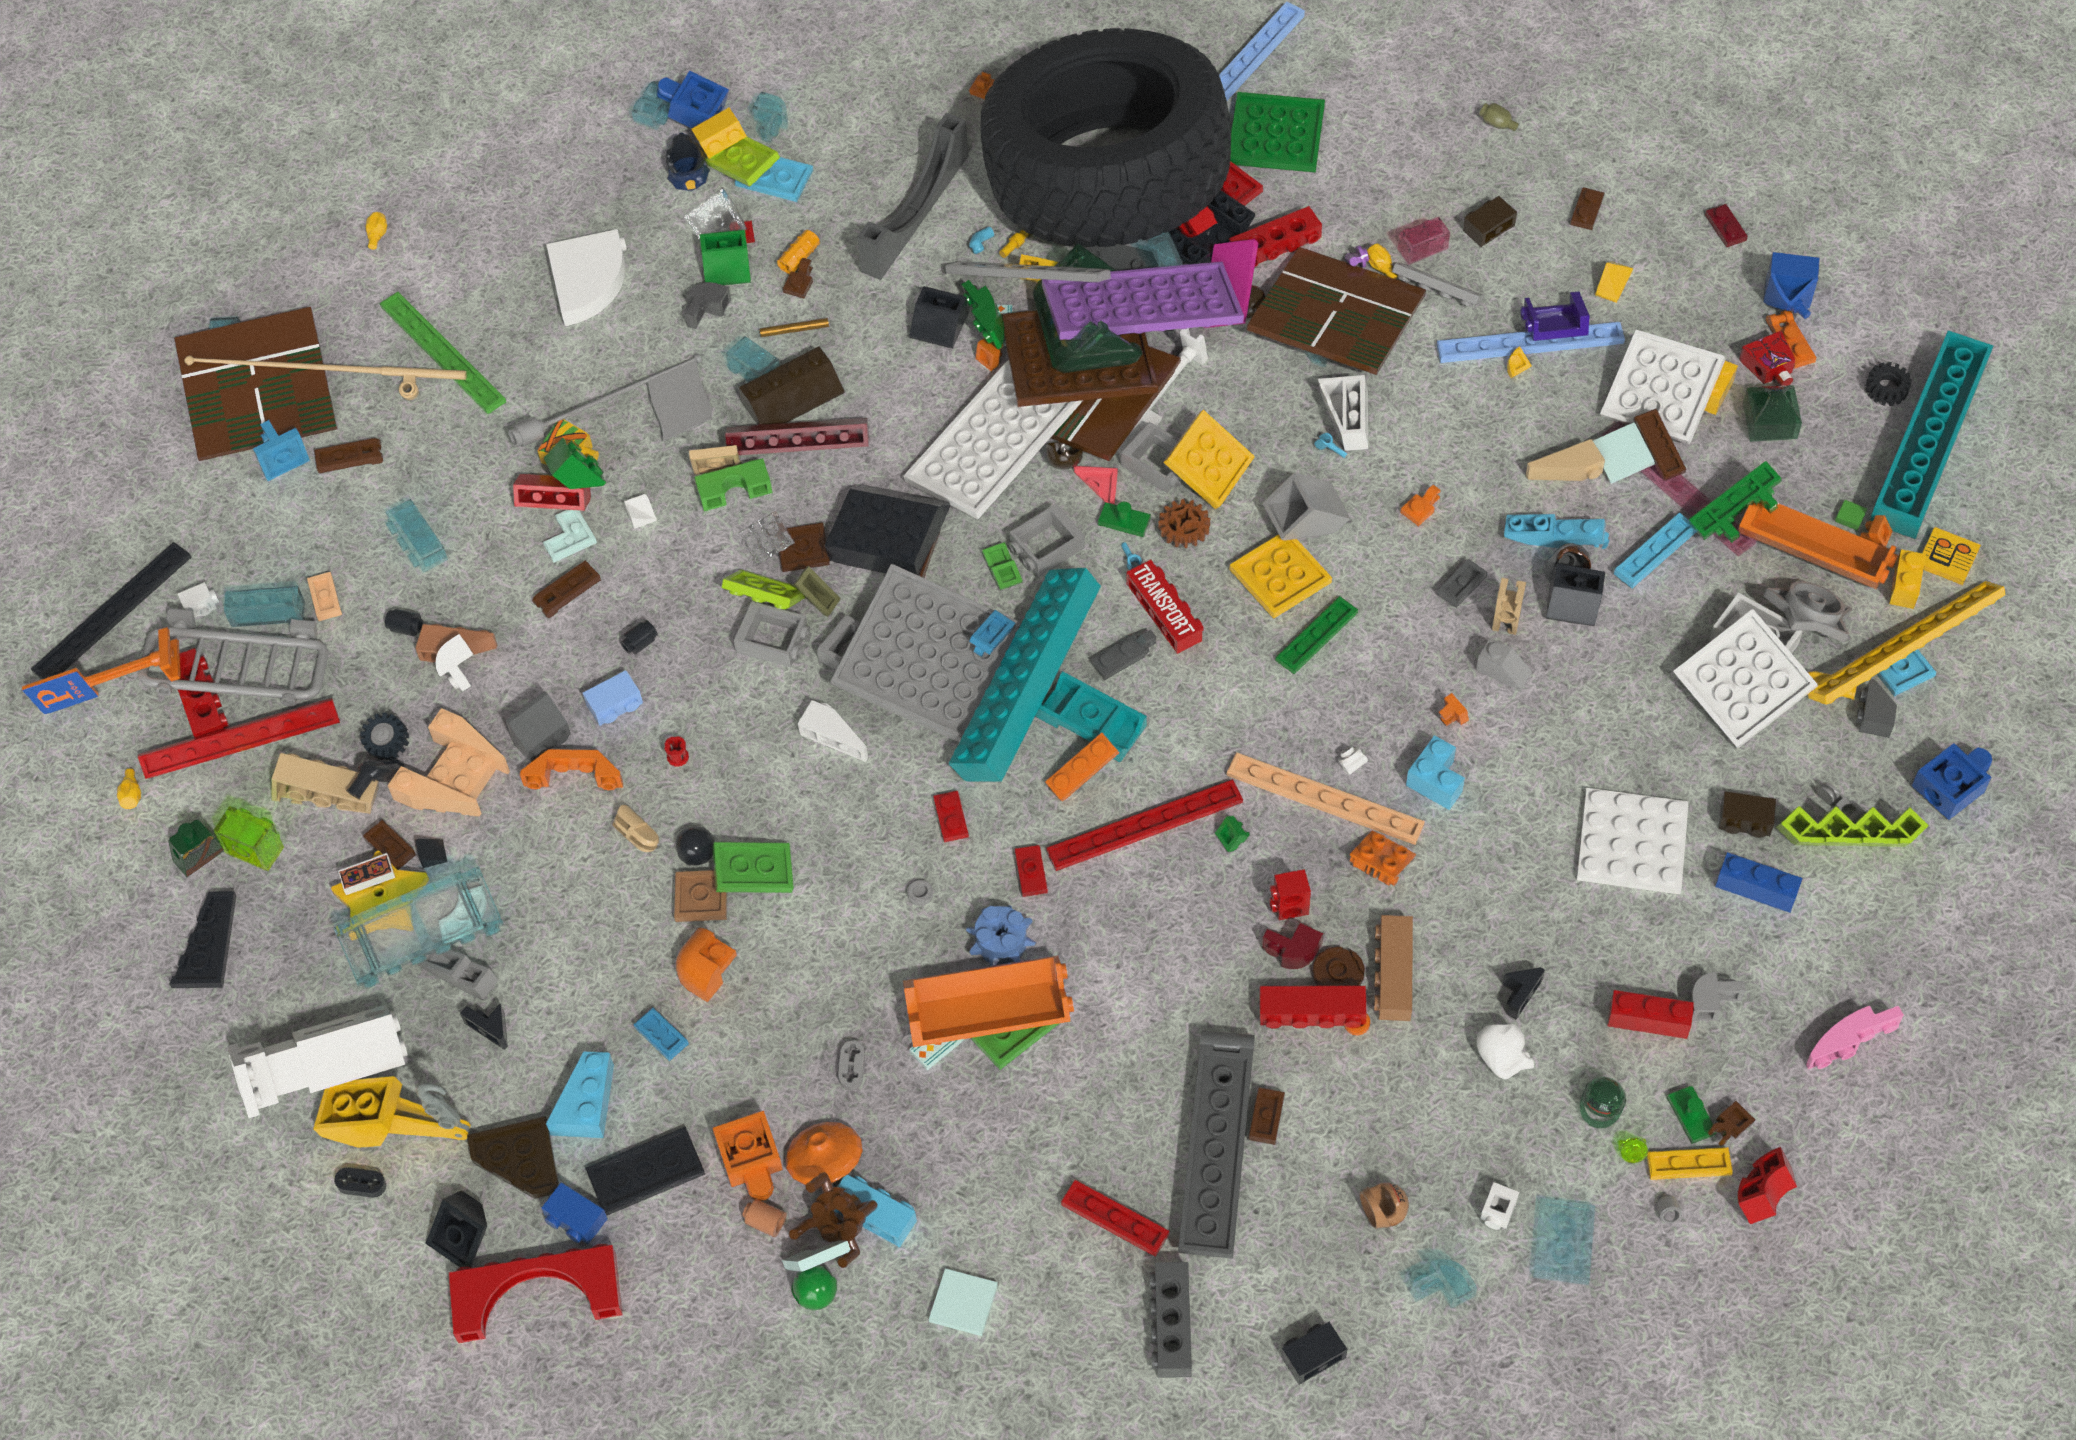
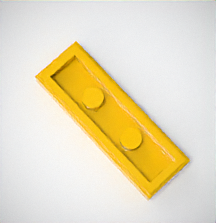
[1646,1147,1733,1180]

